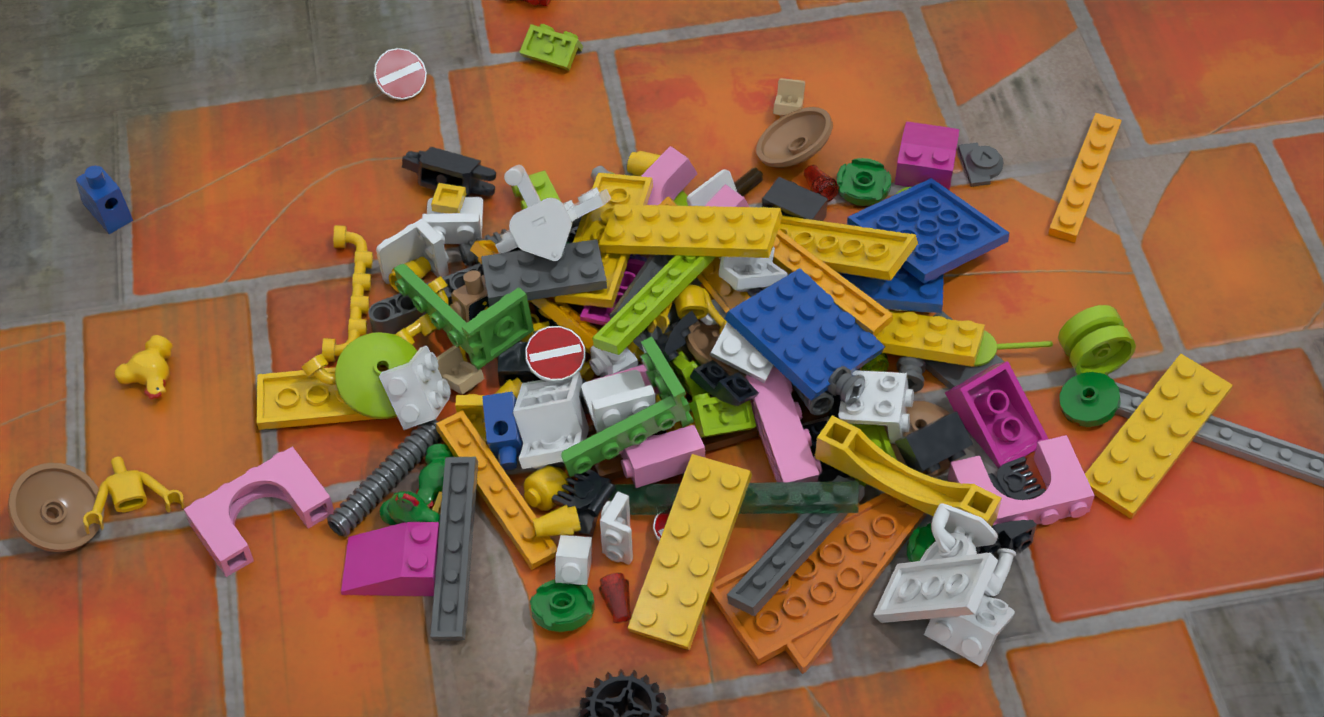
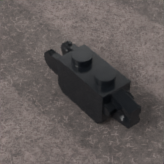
[402,147,496,197]

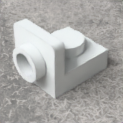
[589,346,638,377]

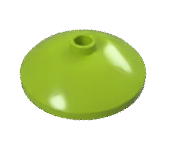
[335,332,417,419]

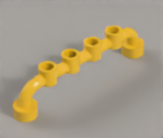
[322,225,373,362]
[301,276,448,385]

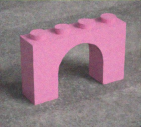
[641,146,750,207]
[594,364,705,488]
[947,435,1095,525]
[184,446,334,577]

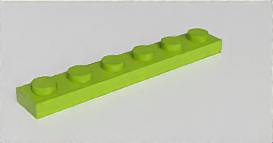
[592,255,717,355]

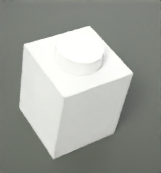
[555,535,592,585]

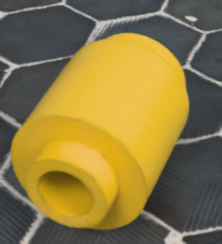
[627,151,661,176]

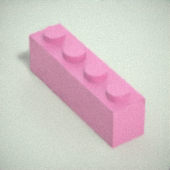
[745,367,822,495]

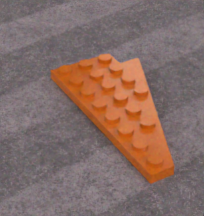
[710,493,927,674]

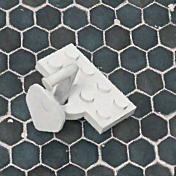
[495,165,611,261]
[873,503,1016,623]

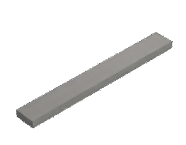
[1114,382,1324,487]

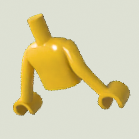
[648,284,727,334]
[83,457,184,534]

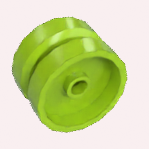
[1058,305,1136,375]

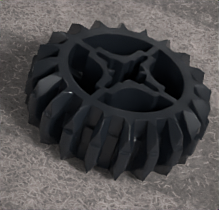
[578,669,669,717]

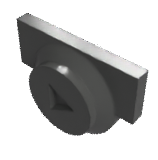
[958,142,1004,187]

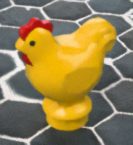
[114,335,173,399]

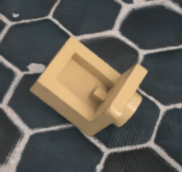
[773,78,805,117]
[437,346,485,394]

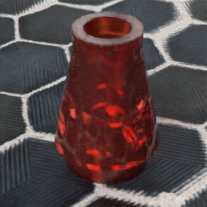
[803,165,838,202]
[598,573,632,623]

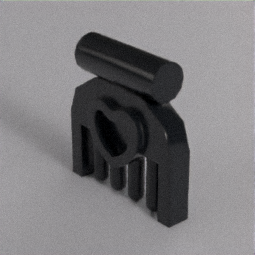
[988,456,1046,500]
[552,469,616,517]

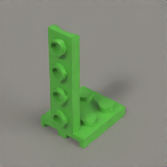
[394,264,534,370]
[561,336,694,477]

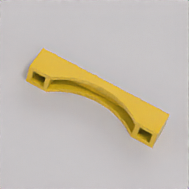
[815,415,1002,527]

